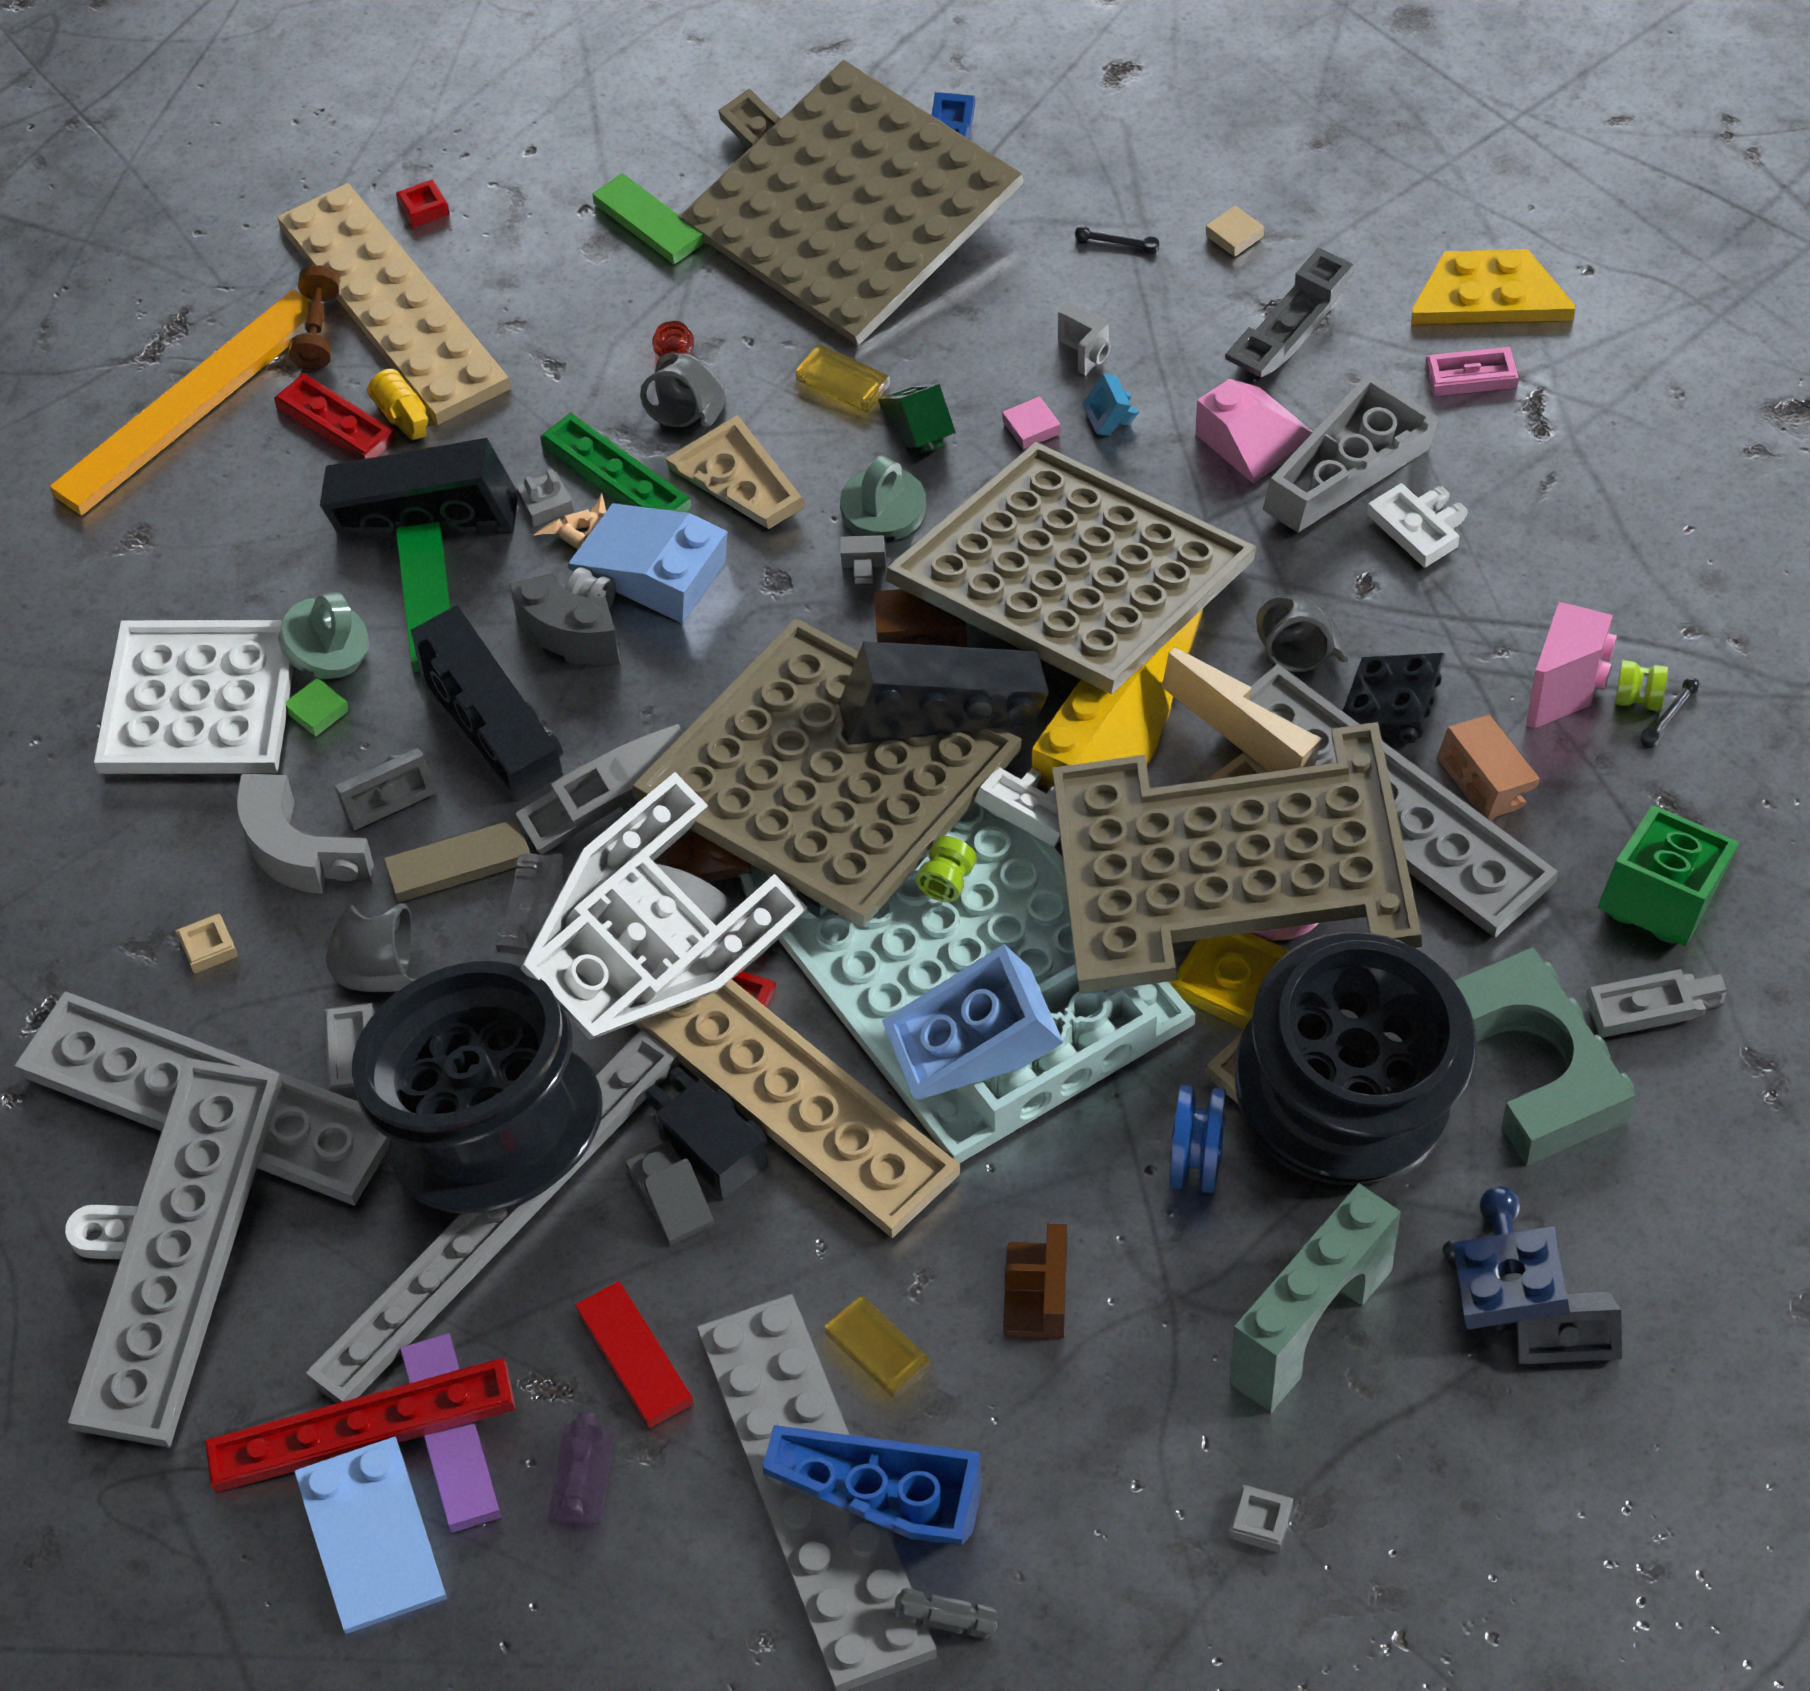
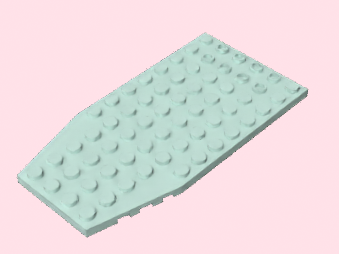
[738,802,1195,1164]

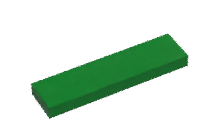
[540,412,691,512]
[396,522,450,672]

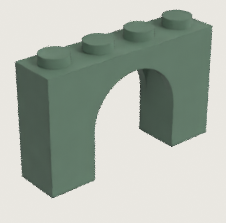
[1454,947,1636,1166]
[1230,1183,1401,1413]

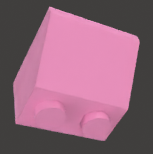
[1526,602,1617,728]

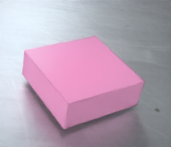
[1002,396,1061,450]

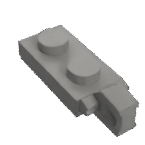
[1586,969,1727,1038]

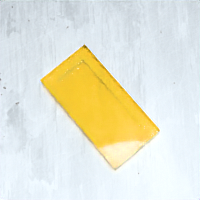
[796,344,890,413]
[825,1295,932,1400]

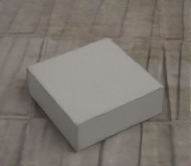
[1228,1484,1294,1553]

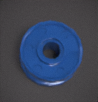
[1169,1084,1226,1194]

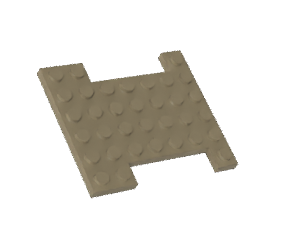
[1052,722,1422,993]

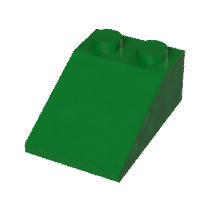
[1597,805,1740,947]

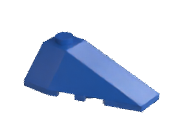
[763,1425,982,1546]

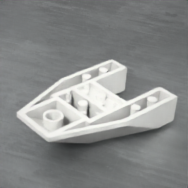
[520,772,808,1040]

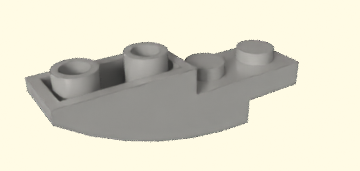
[516,724,684,855]

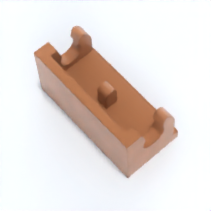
[1436,714,1540,821]

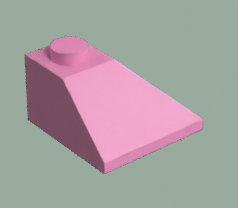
[1195,379,1313,483]

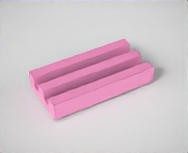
[1425,347,1519,397]

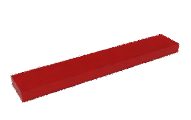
[205,1358,516,1493]

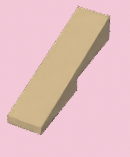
[1162,647,1322,772]

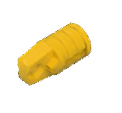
[367,369,428,440]

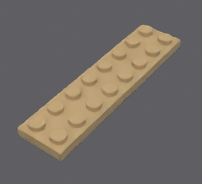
[277,183,511,425]
[633,980,960,1238]

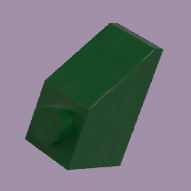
[878,384,956,453]

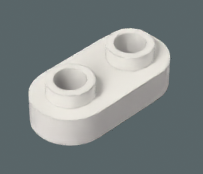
[65,1205,138,1259]

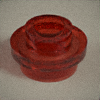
[652,321,694,357]

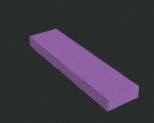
[400,1333,502,1533]

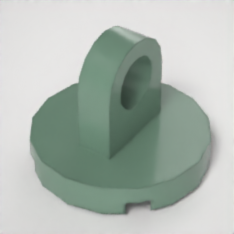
[840,455,926,540]
[278,592,369,679]

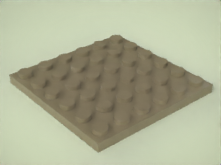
[679,59,1024,346]
[886,442,1256,695]
[633,618,1022,928]

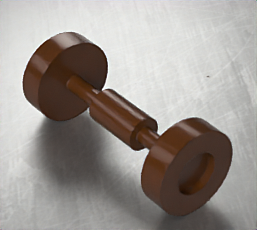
[288,265,341,370]

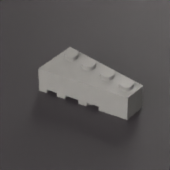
[1262,373,1440,532]

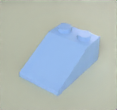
[568,503,728,624]
[882,944,1063,1100]
[295,1436,447,1634]

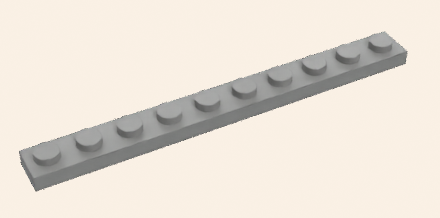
[305,1029,679,1404]

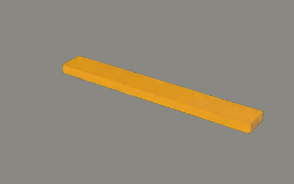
[49,289,325,516]

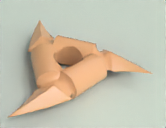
[532,493,606,550]

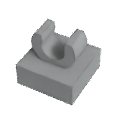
[516,469,574,526]
[840,535,886,586]

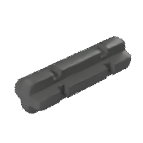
[894,1588,997,1639]

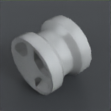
[565,567,616,610]

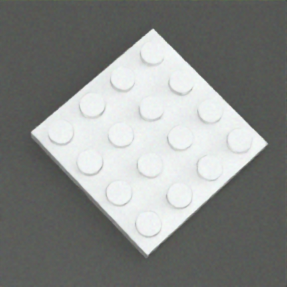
[94,620,294,774]

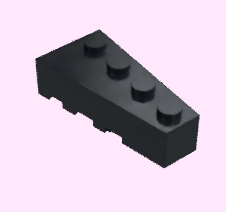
[320,438,518,533]
[410,605,563,802]
[838,641,1049,745]

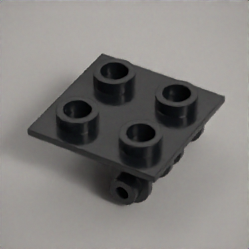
[1342,653,1445,743]

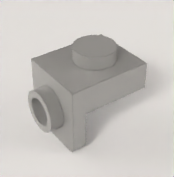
[1058,301,1111,375]

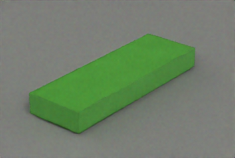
[592,173,704,264]

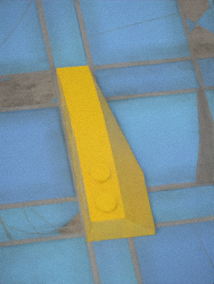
[1032,609,1203,789]

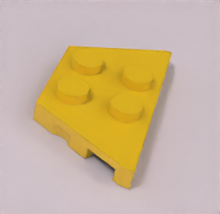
[1411,249,1575,325]

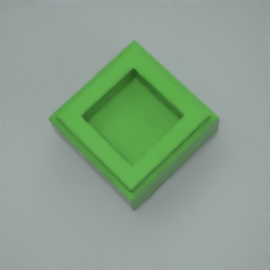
[286,677,349,737]

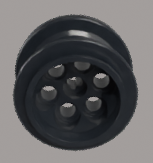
[1235,932,1477,1185]
[352,961,603,1213]

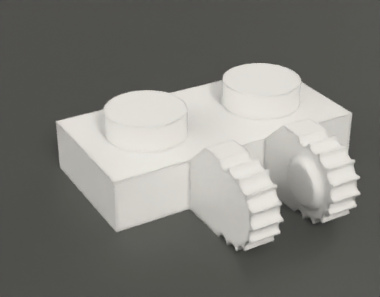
[1367,483,1468,568]
[974,768,1061,847]

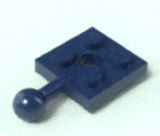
[1454,1186,1570,1330]

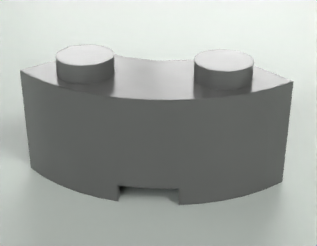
[509,573,620,666]

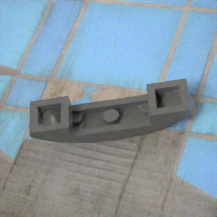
[1225,247,1354,377]

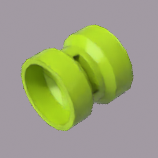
[1615,660,1668,712]
[916,836,977,903]

